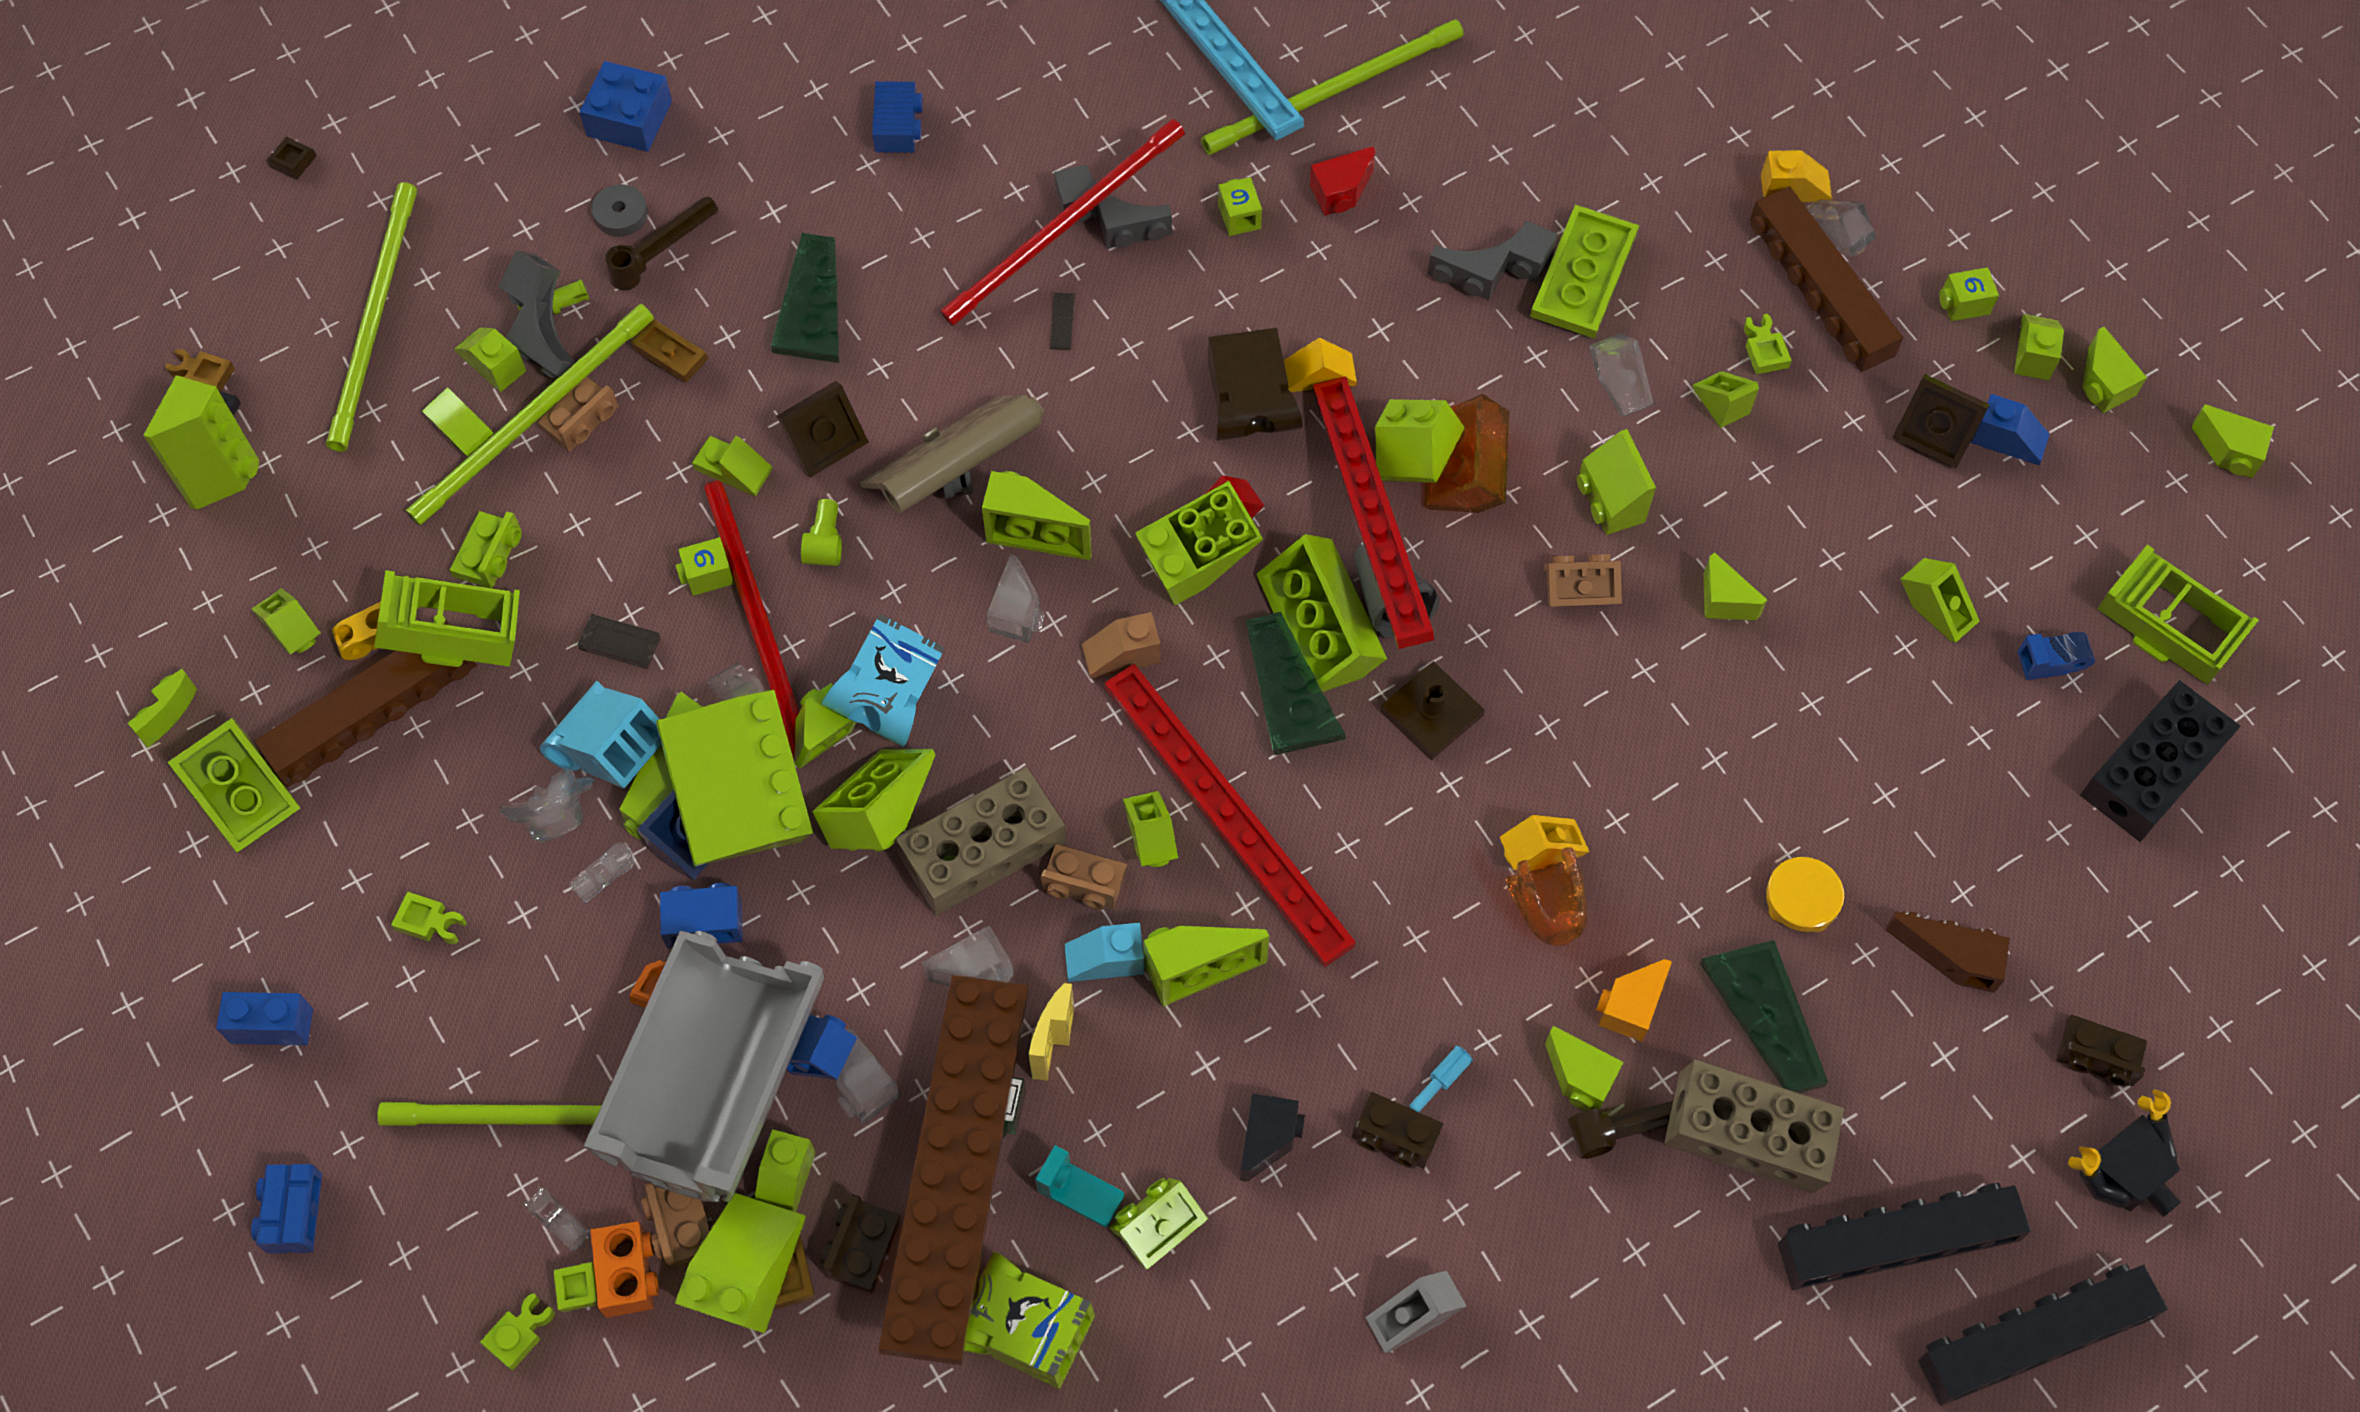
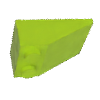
[982,471,1092,560]
[168,718,301,853]
[812,749,936,851]
[1144,926,1269,1007]
[675,1193,806,1333]

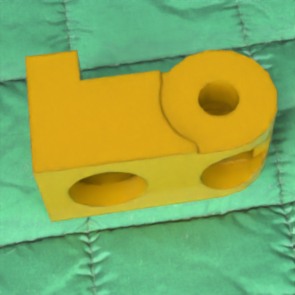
[332,601,381,660]

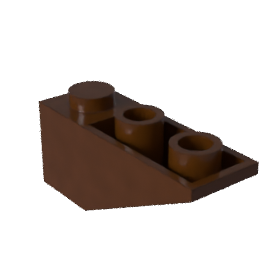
[1886,911,2010,993]

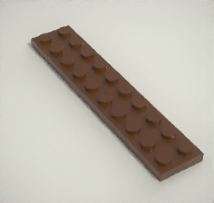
[878,975,1029,1366]

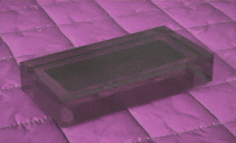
[578,614,661,669]

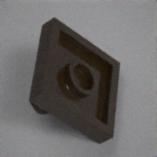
[1892,374,1990,468]
[776,381,869,477]
[1380,661,1485,760]

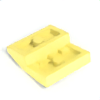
[1029,983,1074,1081]

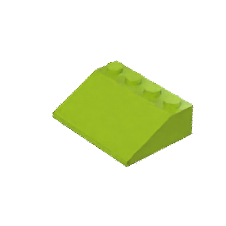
[656,690,813,866]

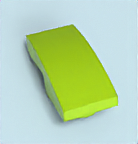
[422,387,494,457]
[128,669,197,748]

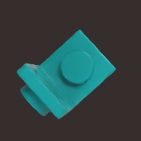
[1035,1145,1124,1228]

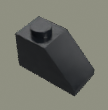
[1240,1094,1305,1182]

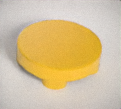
[1766,857,1844,932]

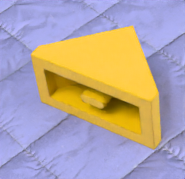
[1284,337,1357,392]

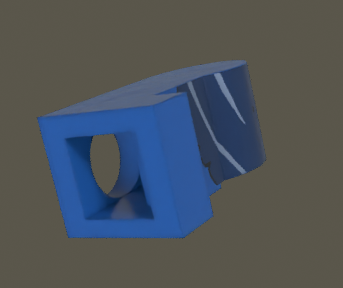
[2017,632,2096,681]

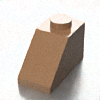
[1082,612,1161,679]

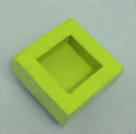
[554,1262,598,1312]

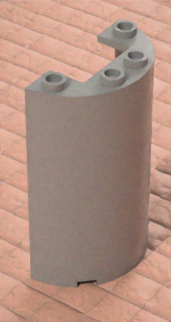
[584,931,824,1203]

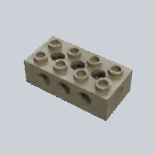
[896,767,1066,916]
[1664,1059,1844,1193]

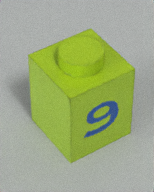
[1218,177,1262,236]
[1939,267,1999,321]
[675,537,734,596]

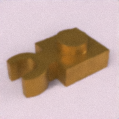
[165,349,235,391]

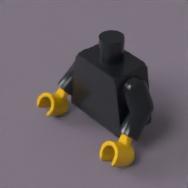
[2068,1089,2181,1217]

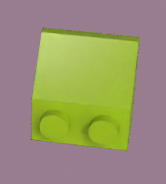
[1375,399,1465,483]
[1577,429,1656,535]

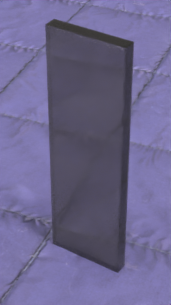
[1050,293,1075,350]

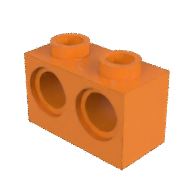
[591,1221,659,1318]

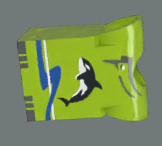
[964,1251,1095,1390]

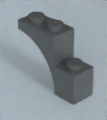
[1054,165,1172,249]
[1428,221,1557,300]
[498,250,576,379]

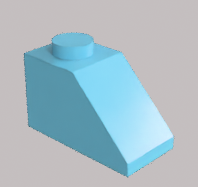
[1065,923,1144,982]

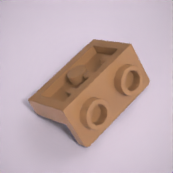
[537,377,618,452]
[1544,554,1622,607]
[1041,844,1127,910]
[641,1182,711,1268]

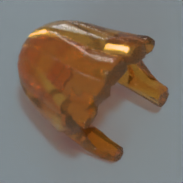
[1506,847,1587,946]

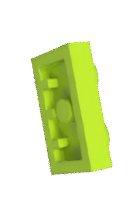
[449,511,522,588]
[1110,1178,1208,1270]

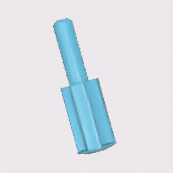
[1410,1045,1473,1112]

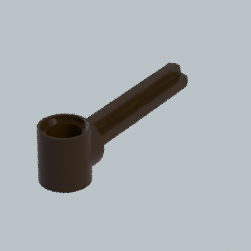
[605,197,718,290]
[1568,1100,1717,1159]

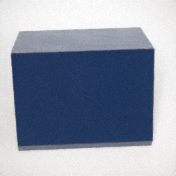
[636,789,709,880]

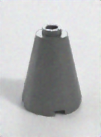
[1354,542,1440,638]

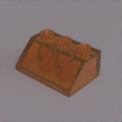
[1424,394,1510,513]

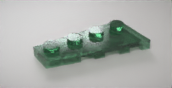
[771,233,840,363]
[1246,612,1346,755]
[1700,940,1828,1093]

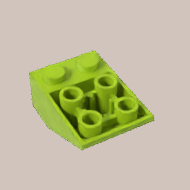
[1135,481,1263,606]

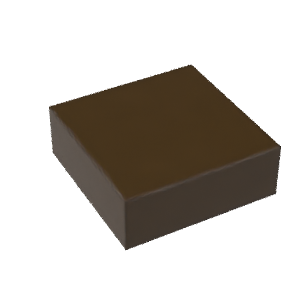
[267,136,316,180]

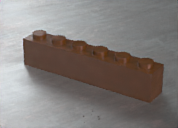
[1750,186,1904,372]
[254,619,477,788]

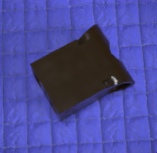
[1208,328,1303,441]

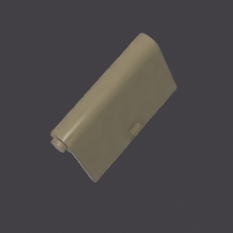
[859,395,1044,514]

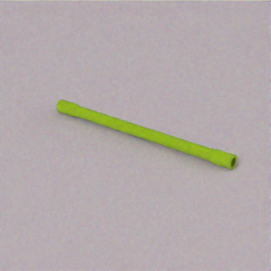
[1201,19,1464,155]
[326,182,417,452]
[406,304,654,526]
[378,1102,602,1126]

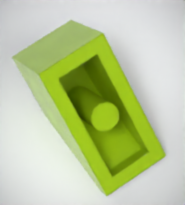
[2014,314,2064,381]
[454,327,526,392]
[2082,327,2147,413]
[2192,404,2274,478]
[1900,558,1980,643]
[252,588,321,655]
[794,683,857,769]
[1123,791,1178,867]
[1545,1026,1624,1111]
[755,1129,816,1212]

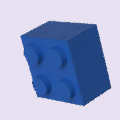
[579,61,672,152]

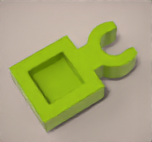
[1744,314,1792,375]
[391,891,467,944]
[480,1293,555,1371]

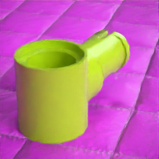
[801,499,842,566]

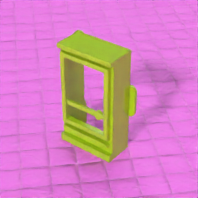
[2098,544,2259,685]
[374,570,520,667]

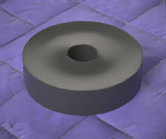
[592,184,648,237]

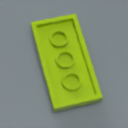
[1530,204,1639,339]

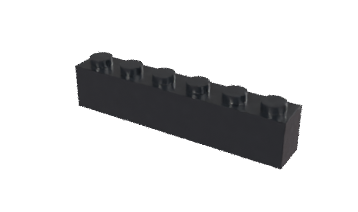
[1778,1183,2031,1290]
[1918,1264,2168,1406]

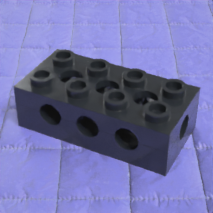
[2080,680,2241,842]

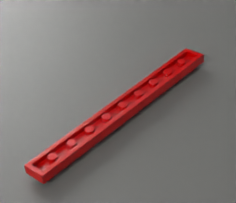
[1313,376,1435,650]
[1105,664,1356,968]

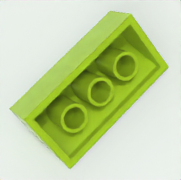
[143,375,260,510]
[1256,534,1387,695]

